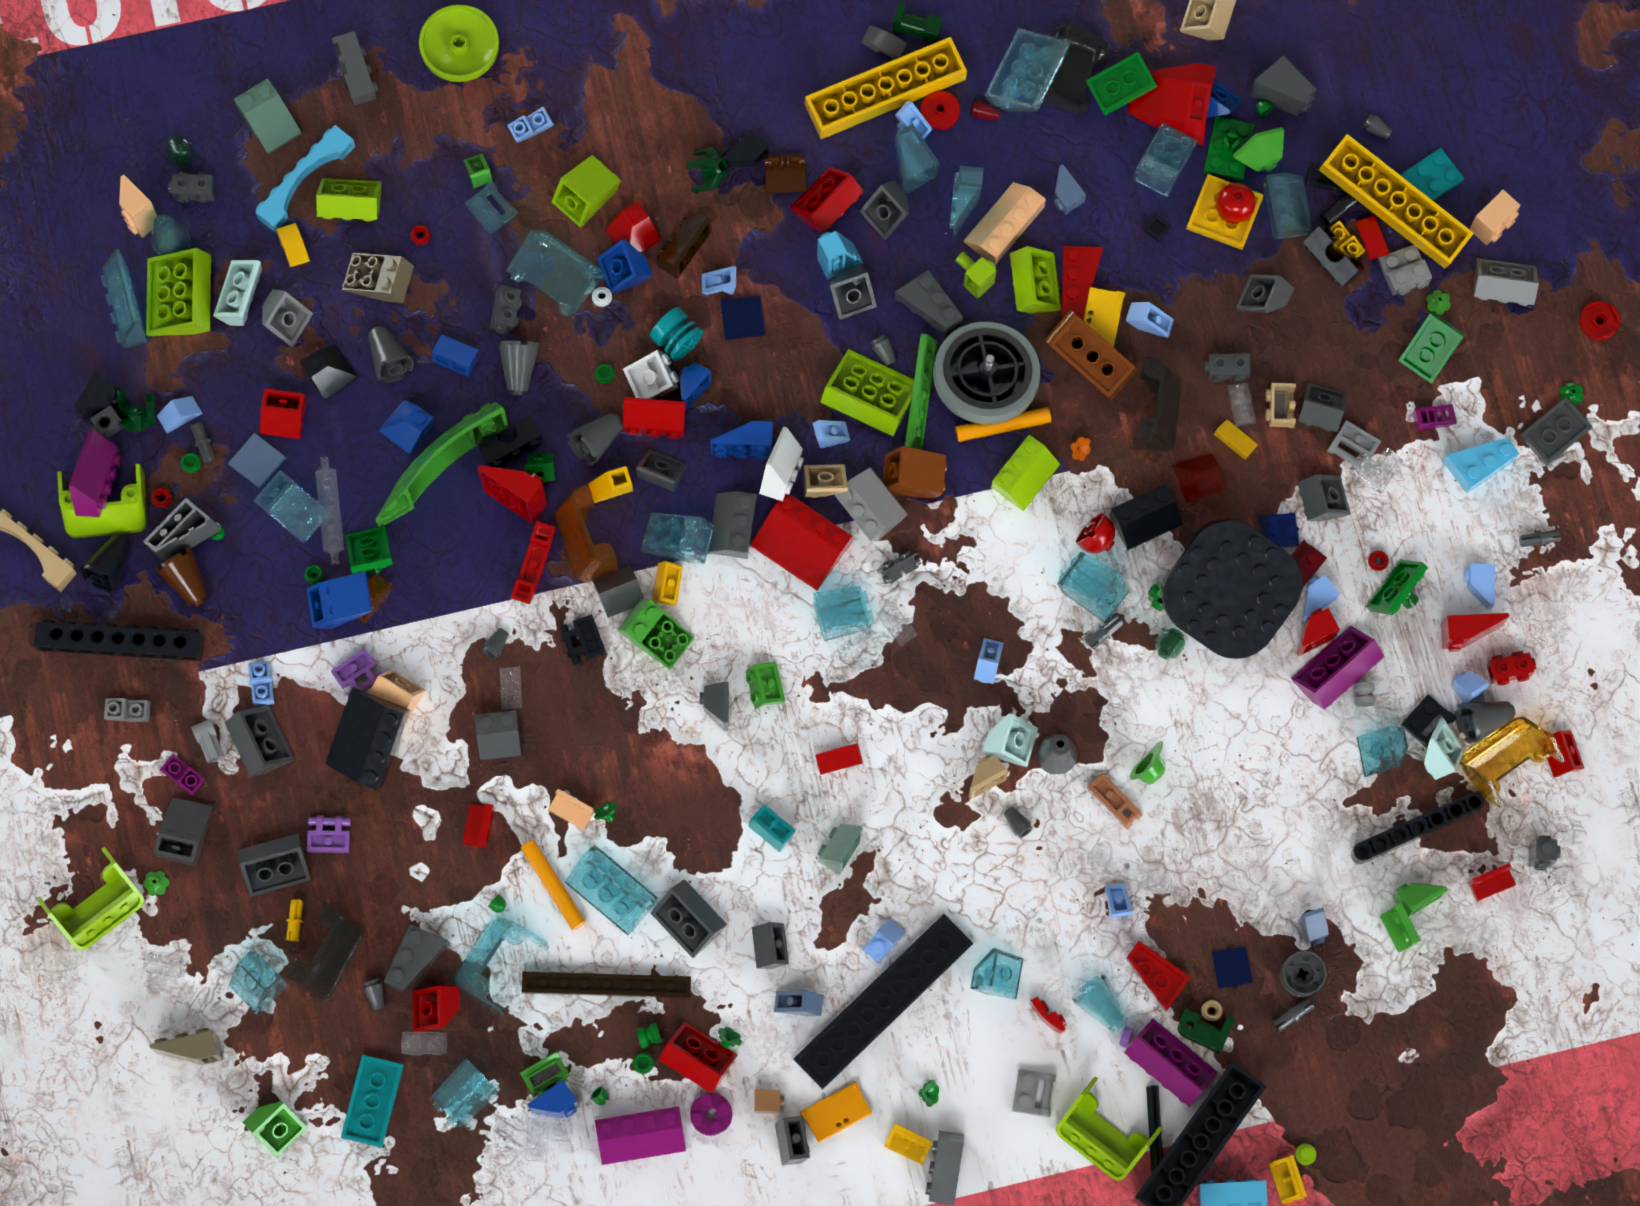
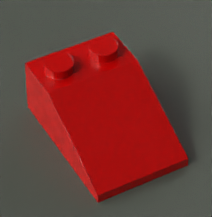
[1440,613,1509,652]

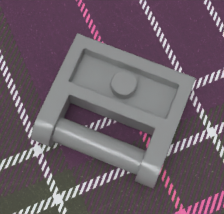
[1327,420,1381,472]
[1012,1069,1056,1117]

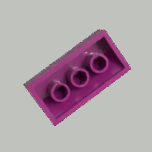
[69,430,122,517]
[1291,626,1384,710]
[1124,1018,1218,1107]
[595,1106,686,1165]

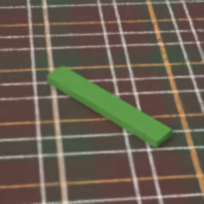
[905,334,937,450]

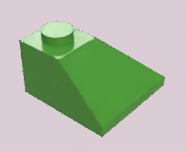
[1233,127,1284,172]
[1393,883,1448,917]
[243,1101,308,1158]

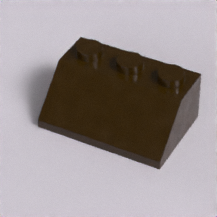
[656,213,711,279]

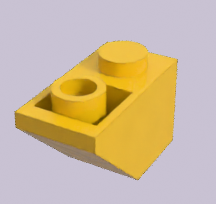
[588,466,633,503]

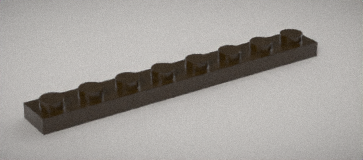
[521,971,691,999]

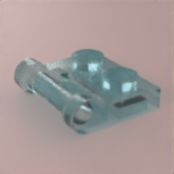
[465,182,518,235]

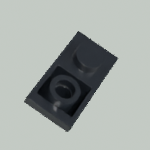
[723,131,768,167]

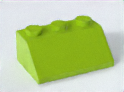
[316,178,382,221]
[1010,246,1061,314]
[991,435,1060,512]

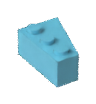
[817,231,863,279]
[1443,437,1520,493]
[1198,1179,1268,1206]

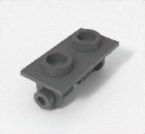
[877,550,921,584]

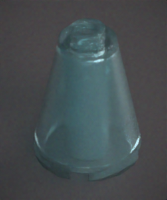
[150,214,191,256]
[1071,972,1128,1032]

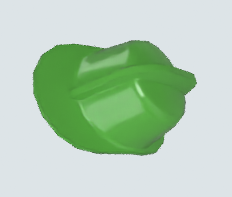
[1130,741,1166,785]

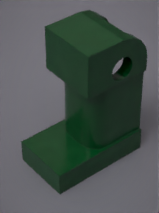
[892,2,943,42]
[1177,1009,1236,1054]

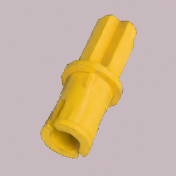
[286,899,303,942]

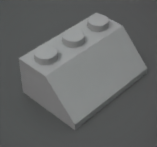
[1473,258,1539,306]
[834,467,908,541]

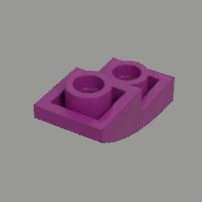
[160,754,206,795]

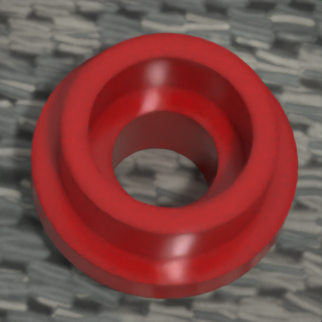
[410,225,431,245]
[151,488,172,508]
[1368,551,1389,571]

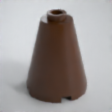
[156,548,208,607]

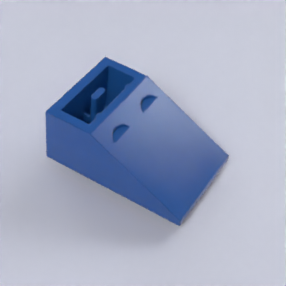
[710,421,773,459]
[306,572,372,630]

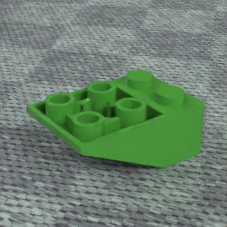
[617,598,695,670]

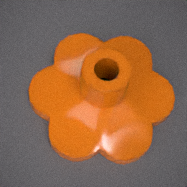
[1070,437,1091,461]

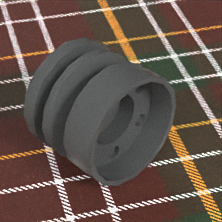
[1279,951,1327,998]

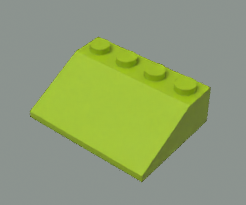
[146,248,211,336]
[820,349,914,437]

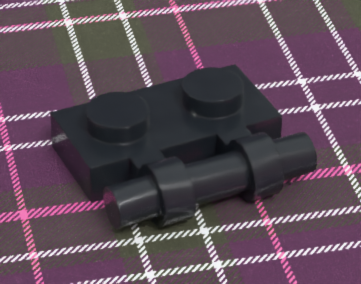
[559,614,606,665]

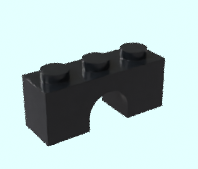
[1303,224,1366,287]
[477,414,543,468]

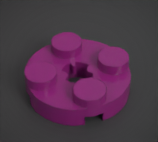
[690,1093,733,1136]

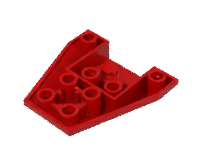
[1128,63,1217,145]

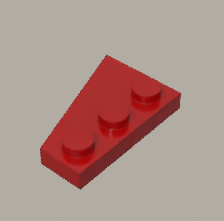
[1126,941,1190,1011]

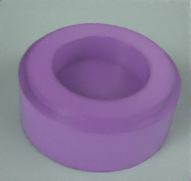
[1119,1026,1134,1048]

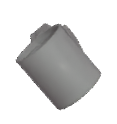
[191,719,225,763]

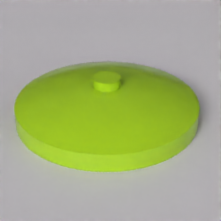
[419,5,499,82]

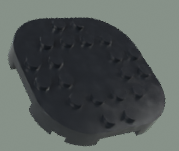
[1161,518,1303,659]

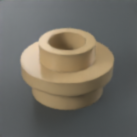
[1201,1000,1223,1021]

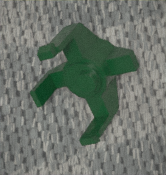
[686,147,728,194]
[117,388,155,432]

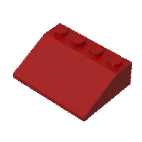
[477,466,547,525]
[750,494,853,591]

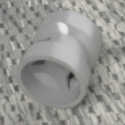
[1354,682,1375,707]

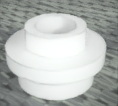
[592,287,612,307]

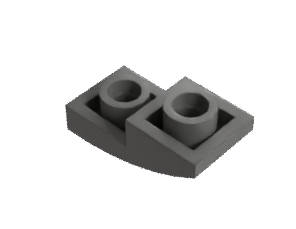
[861,25,907,60]

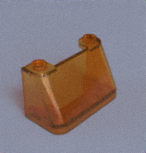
[555,484,618,582]

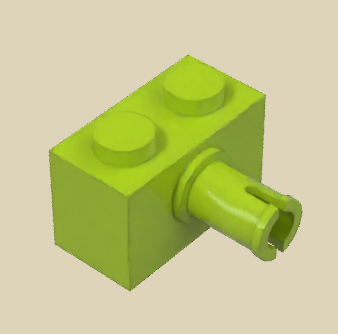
[955,252,997,299]

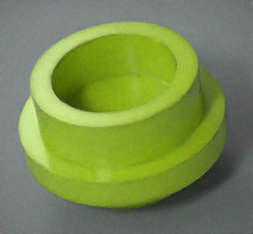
[1295,1144,1316,1165]

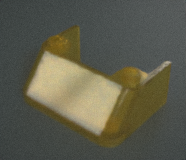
[1459,717,1565,807]

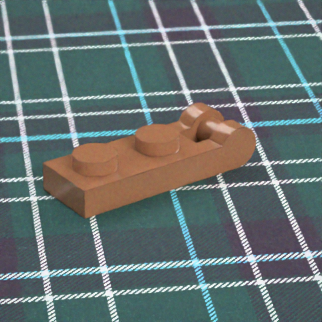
[1087,773,1143,830]

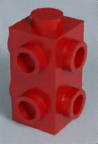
[1486,651,1536,686]

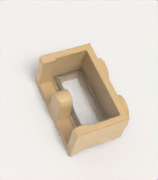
[1265,383,1296,428]

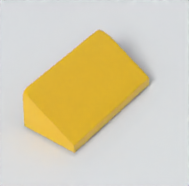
[1214,420,1258,460]
[652,561,683,606]

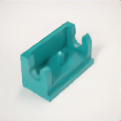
[748,804,796,852]

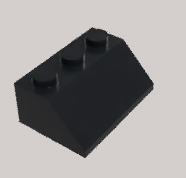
[1109,483,1182,551]

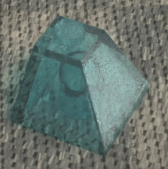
[1357,726,1408,777]
[970,948,1024,999]

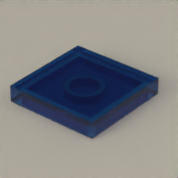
[720,296,765,340]

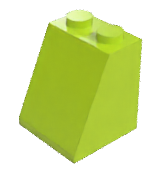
[552,155,621,228]

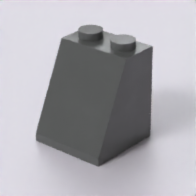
[1250,55,1316,116]

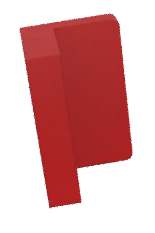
[1541,730,1585,777]
[462,803,495,849]
[1468,863,1516,902]

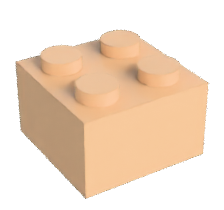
[1469,190,1521,246]

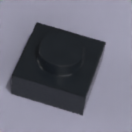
[1143,214,1172,243]

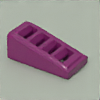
[1413,404,1457,432]

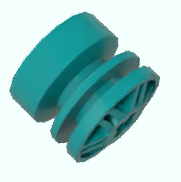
[650,307,704,361]

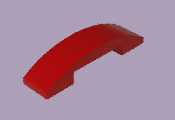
[510,521,556,605]

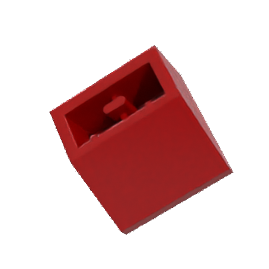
[260,388,307,440]

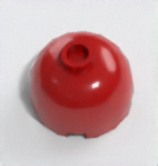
[1215,183,1256,224]
[1076,513,1115,554]

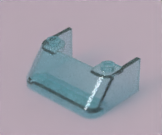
[454,916,549,1017]

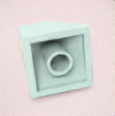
[983,714,1038,767]
[1424,718,1465,780]

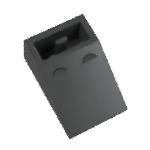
[153,797,213,867]

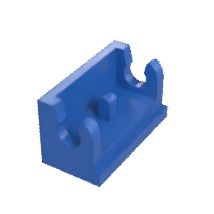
[432,334,478,377]

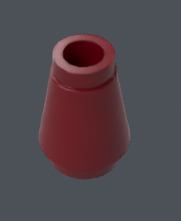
[970,99,1001,121]

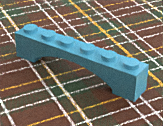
[255,125,355,233]

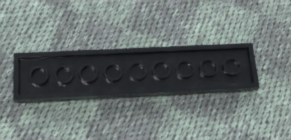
[793,914,974,1090]

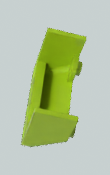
[57,464,148,538]
[36,847,144,950]
[1056,1076,1162,1181]

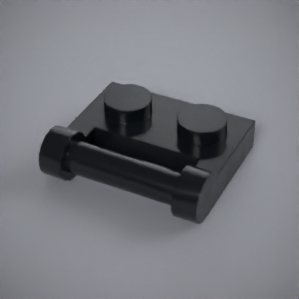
[1400,694,1456,748]

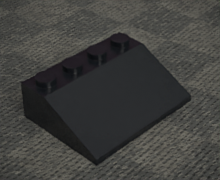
[325,687,410,790]

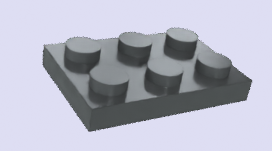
[1520,397,1593,466]

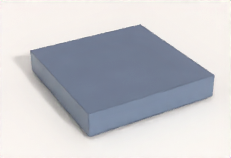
[228,433,286,489]

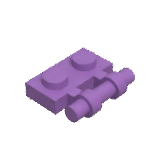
[331,648,382,697]
[307,815,351,853]

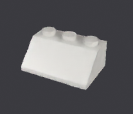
[759,426,804,501]

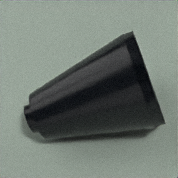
[79,534,131,593]

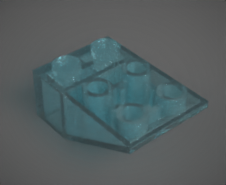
[1133,123,1198,197]
[949,166,984,236]
[253,470,331,543]
[641,513,714,564]

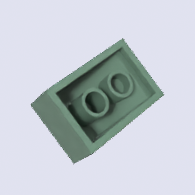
[234,78,302,154]
[817,823,863,875]

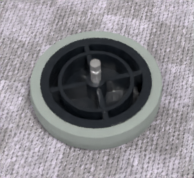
[933,322,1040,424]

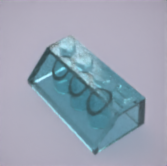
[565,845,658,935]

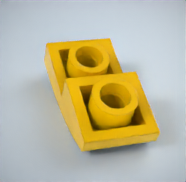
[1330,220,1365,258]
[276,223,310,267]

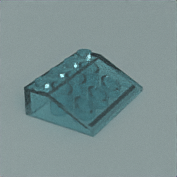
[985,28,1071,112]
[100,249,148,349]

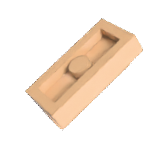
[548,789,595,831]

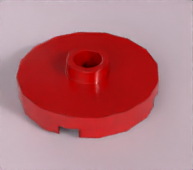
[920,91,960,130]
[1579,300,1621,341]

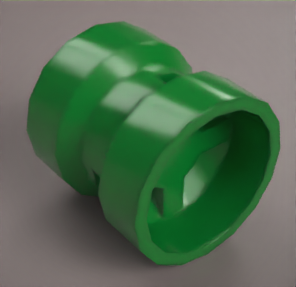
[636,1022,662,1049]

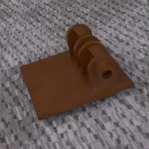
[765,154,806,194]

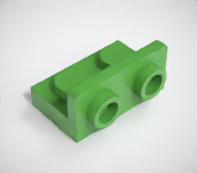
[746,662,785,709]
[1380,903,1421,952]

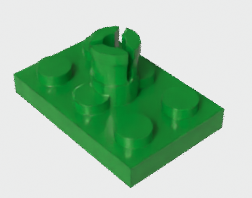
[1086,52,1157,116]
[1203,116,1255,182]
[1398,312,1465,384]
[345,526,393,575]
[1365,559,1428,615]

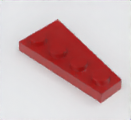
[1061,246,1103,320]

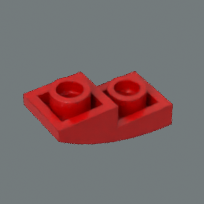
[1355,215,1389,261]
[815,743,863,775]
[1029,996,1067,1034]

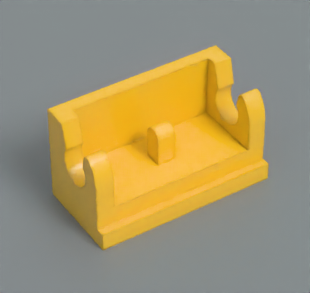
[884,1123,933,1165]
[1269,1155,1307,1205]

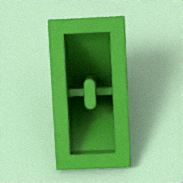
[464,154,492,188]

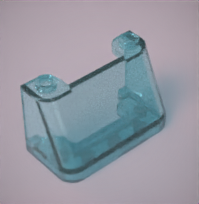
[506,229,606,317]

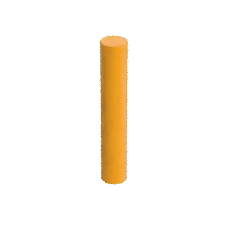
[955,407,1051,442]
[520,839,586,931]

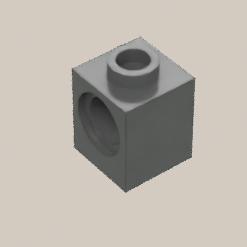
[90,405,122,439]

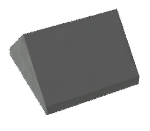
[636,449,687,492]
[592,566,644,618]

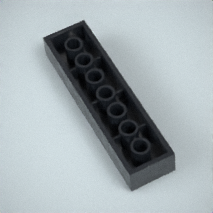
[1132,1061,1267,1206]

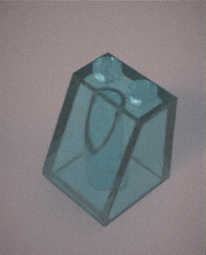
[895,124,939,194]
[1057,552,1129,623]
[813,586,874,641]
[228,948,288,1015]
[431,1058,499,1129]

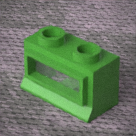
[520,1051,570,1097]

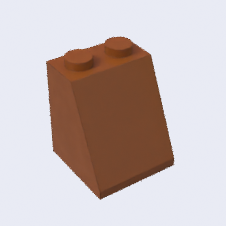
[882,446,947,499]

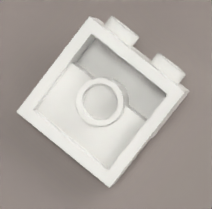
[623,350,679,399]

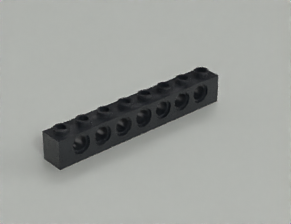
[34,619,204,661]

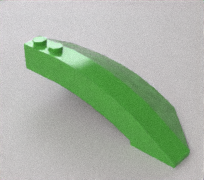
[375,402,509,527]

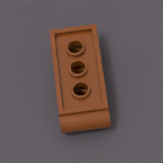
[1044,309,1139,400]

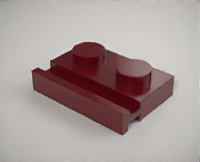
[1291,540,1327,589]

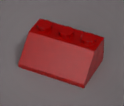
[790,167,864,233]
[623,397,686,439]
[659,1021,738,1093]

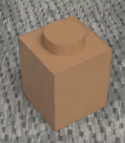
[754,1090,784,1114]

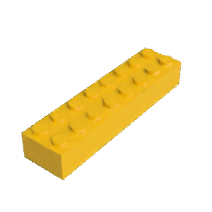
[805,37,967,139]
[1318,134,1474,269]

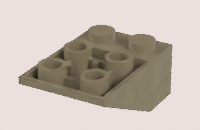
[342,253,414,303]
[149,1028,223,1065]

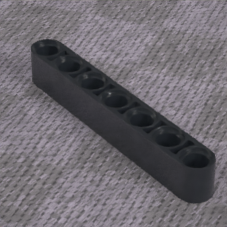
[1351,792,1484,864]

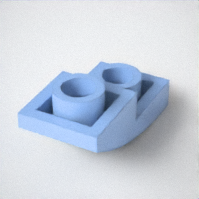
[507,107,554,143]
[248,660,275,707]

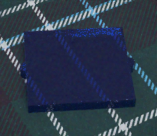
[1259,513,1299,548]
[1212,947,1253,989]

